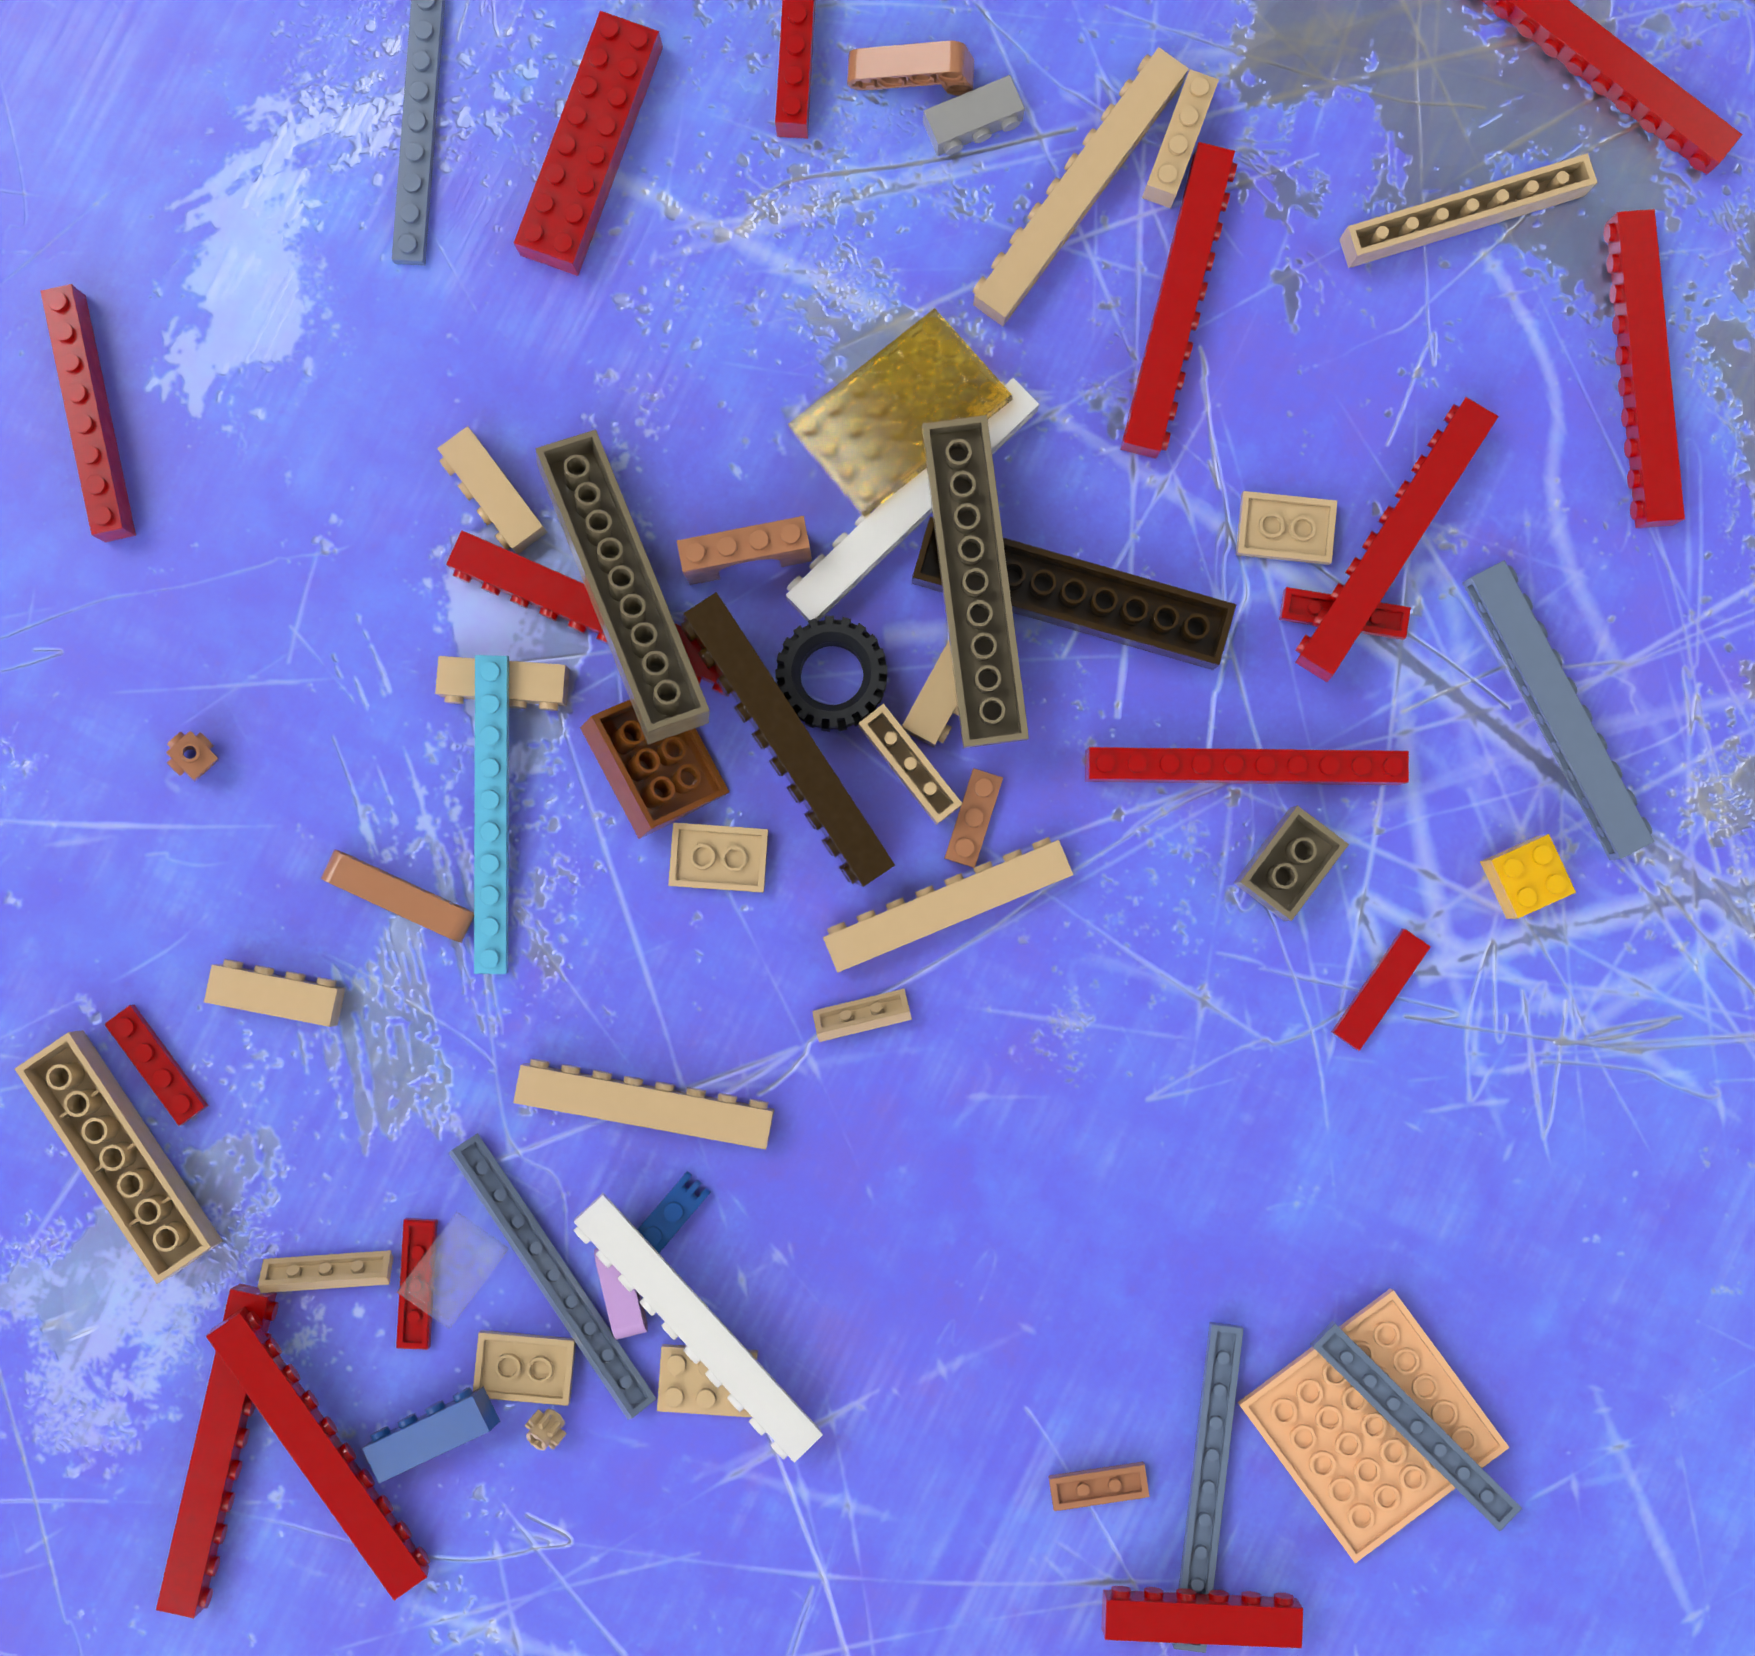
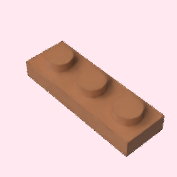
[944,768,1003,868]
[1048,1461,1150,1511]

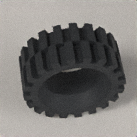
[775,616,887,732]

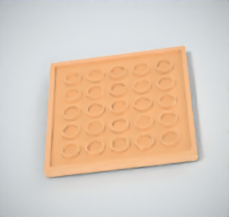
[1237,1288,1510,1563]

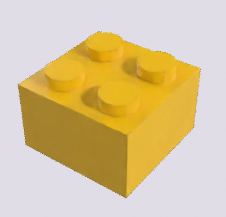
[1480,834,1576,919]

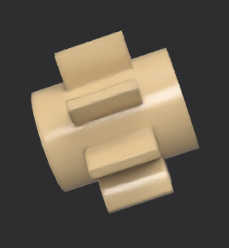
[525,1409,567,1450]

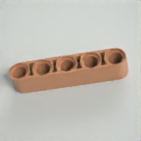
[321,849,474,943]

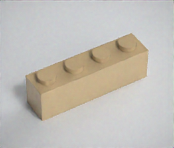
[1142,69,1219,209]
[437,426,548,554]
[902,640,959,747]
[435,656,570,711]
[858,703,963,826]
[204,959,345,1027]

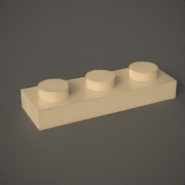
[812,989,912,1042]

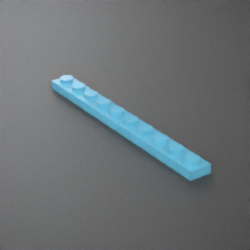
[474,655,509,974]

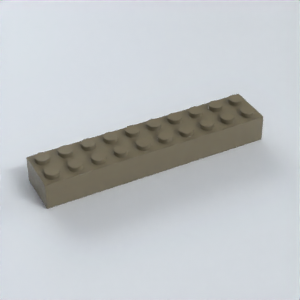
[922,415,1029,749]
[535,429,710,744]

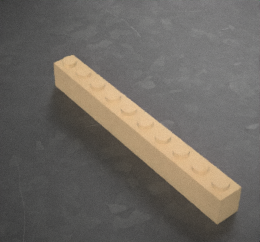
[972,47,1189,326]

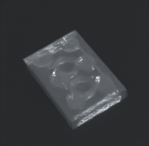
[397,1211,508,1329]

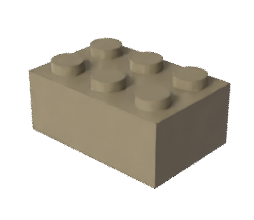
[1234,805,1349,921]

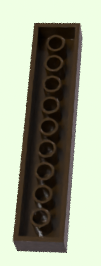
[912,517,1237,670]
[680,592,895,887]

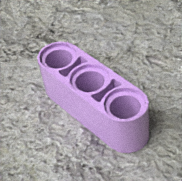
[594,1248,648,1340]

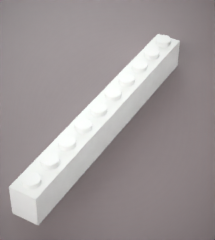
[786,378,1039,621]
[574,1193,823,1463]

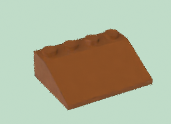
[580,699,729,839]

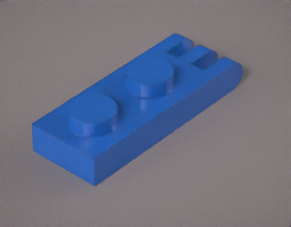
[637,1171,711,1253]

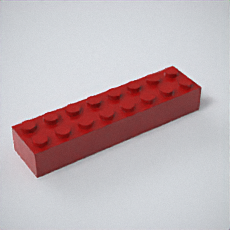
[514,11,663,276]

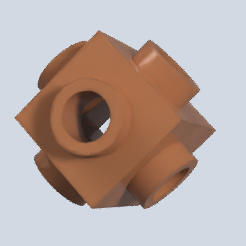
[166,731,218,782]

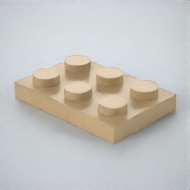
[1236,491,1337,565]
[668,823,769,893]
[473,1330,576,1406]
[657,1344,758,1418]

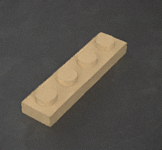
[258,1250,393,1293]

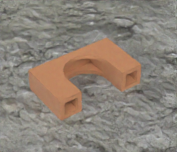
[677,516,812,585]

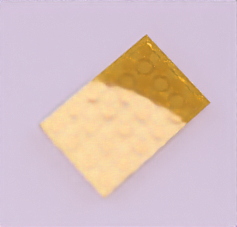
[788,308,1013,517]

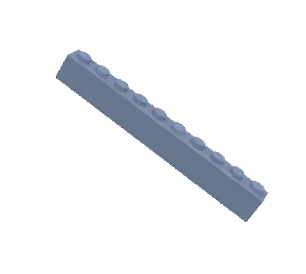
[1462,560,1654,860]

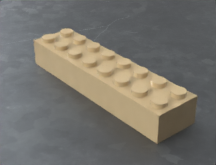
[15,1030,223,1284]

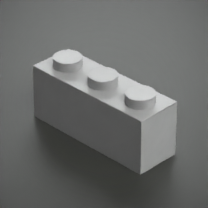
[923,75,1025,156]

